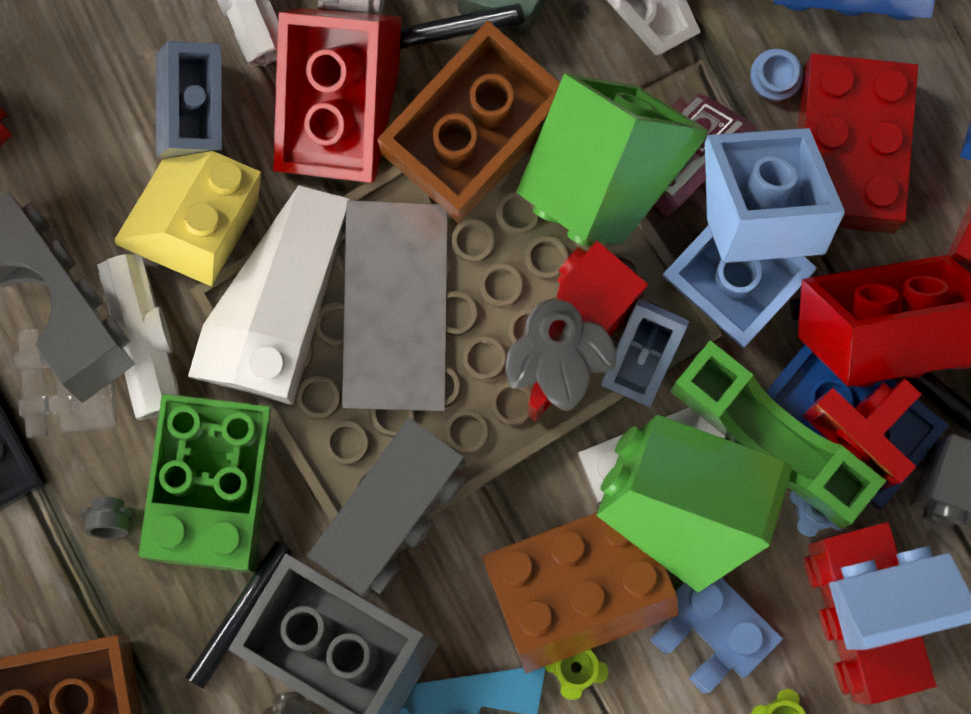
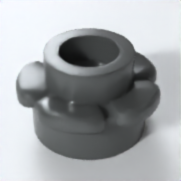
[80,497,134,539]

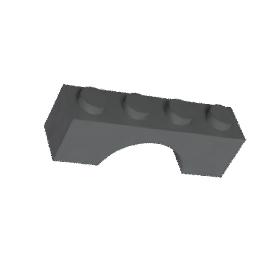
[0,191,135,403]

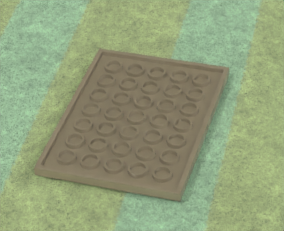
[190,70,723,522]

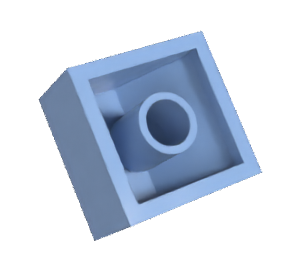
[705,128,845,263]
[662,225,817,349]
[829,546,971,649]

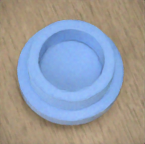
[750,49,803,102]

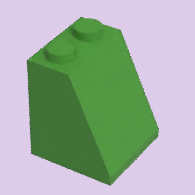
[516,73,709,248]
[596,415,793,592]

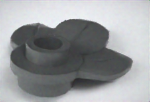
[506,299,616,411]

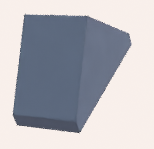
[601,299,689,407]

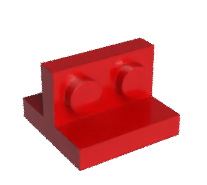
[802,379,922,491]

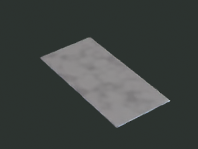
[342,200,447,411]

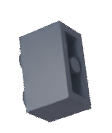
[156,41,222,158]

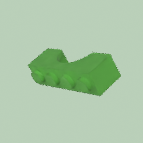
[670,340,886,529]

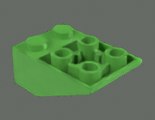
[138,394,271,574]

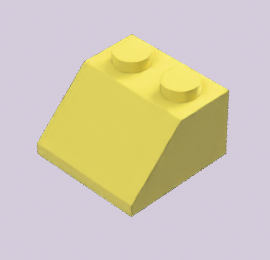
[115,151,261,287]

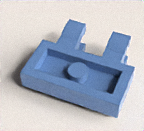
[650,578,783,694]

